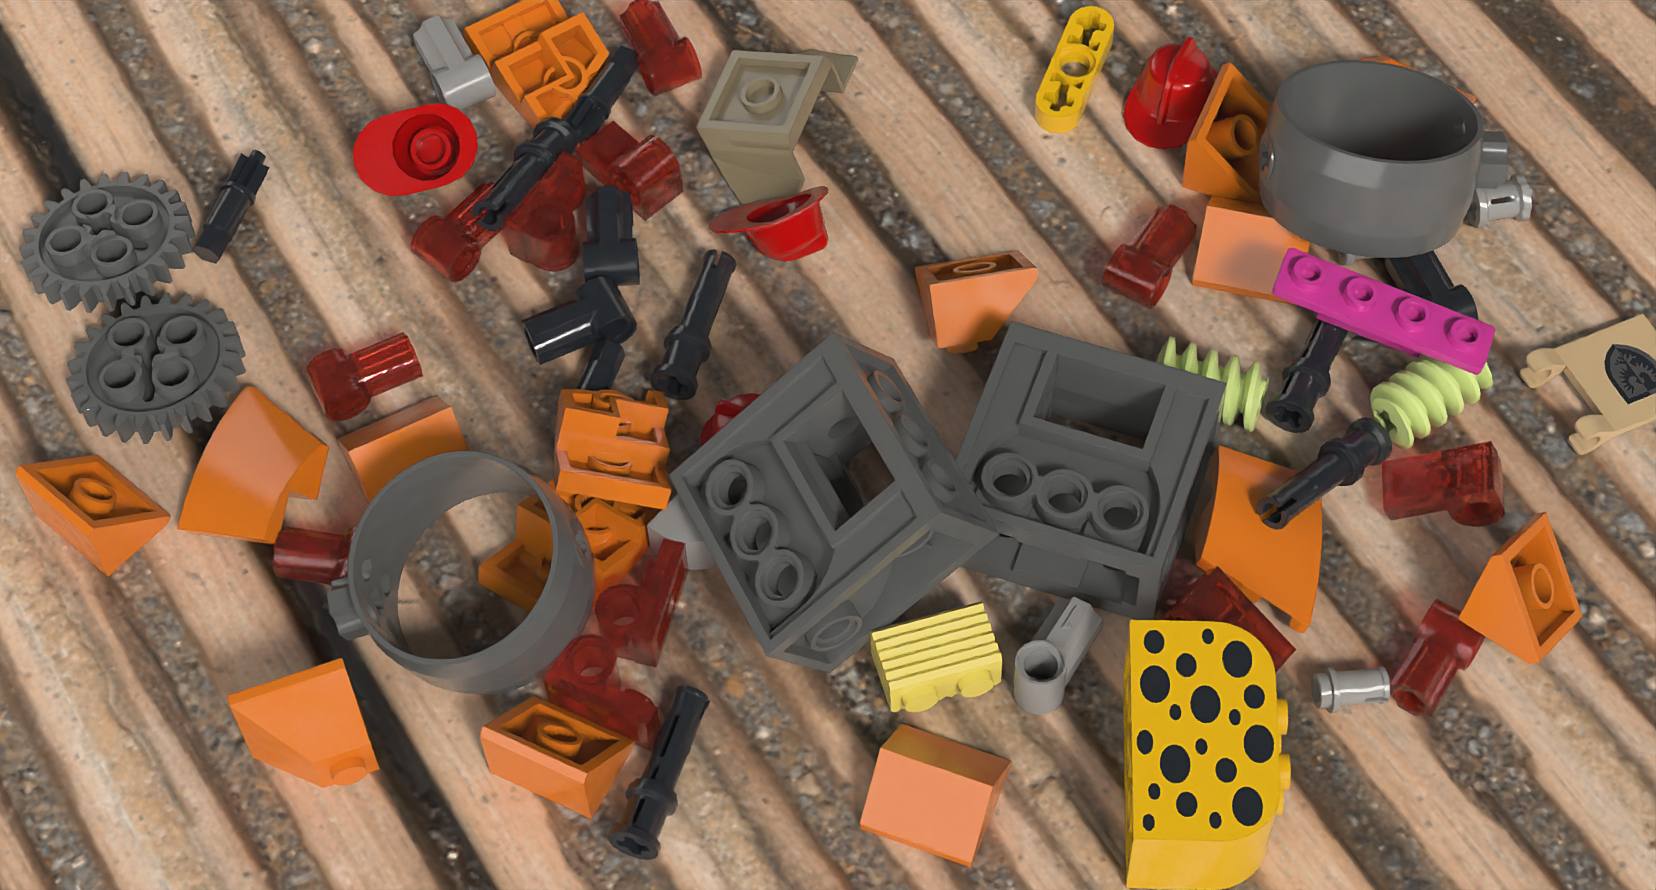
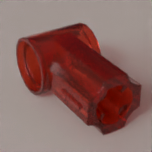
[619,0,702,97]
[411,181,517,283]
[1102,204,1197,309]
[305,332,423,421]
[272,526,357,587]
[1390,599,1485,717]

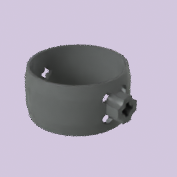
[1259,60,1509,258]
[327,451,596,695]

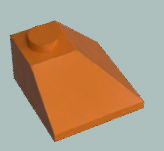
[915,250,1038,354]
[227,658,380,788]

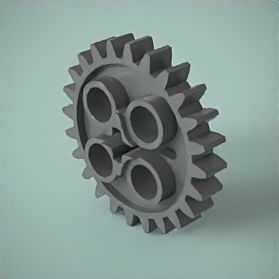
[19,172,195,313]
[66,293,246,444]

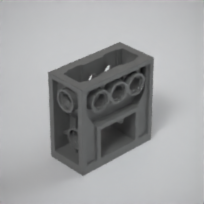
[955,321,1227,620]
[669,332,999,673]

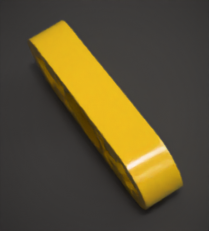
[1035,6,1114,133]

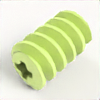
[1156,336,1270,432]
[1370,354,1493,450]

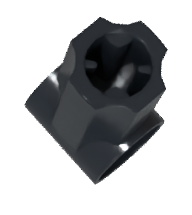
[583,185,640,286]
[1385,250,1478,320]
[521,277,637,365]

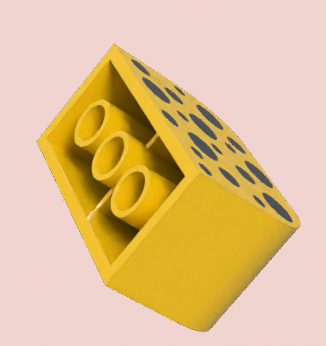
[1123,620,1291,890]

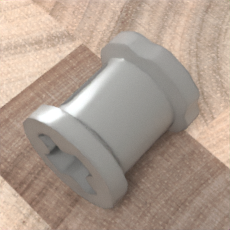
[1467,174,1532,228]

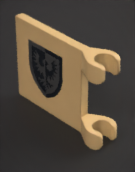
[1519,314,1656,455]

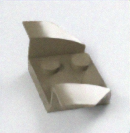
[696,49,858,206]

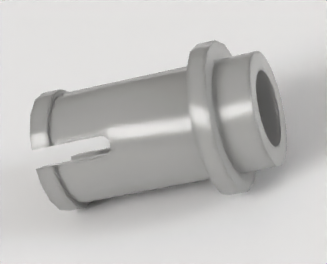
[1311,666,1390,713]

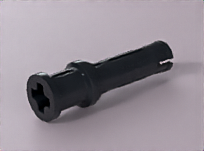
[472,117,578,231]
[649,249,737,400]
[1265,319,1348,433]
[1257,417,1392,530]
[608,685,710,860]

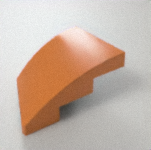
[462,0,610,129]
[177,386,329,545]
[554,389,671,510]
[1193,445,1323,634]
[478,479,670,613]

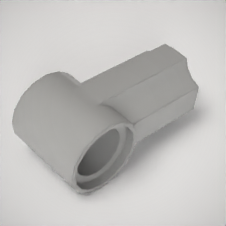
[413,15,496,110]
[1013,596,1103,714]

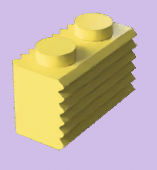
[870,601,1002,713]

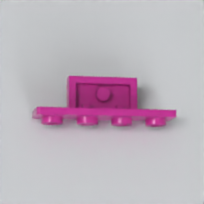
[1272,248,1495,375]

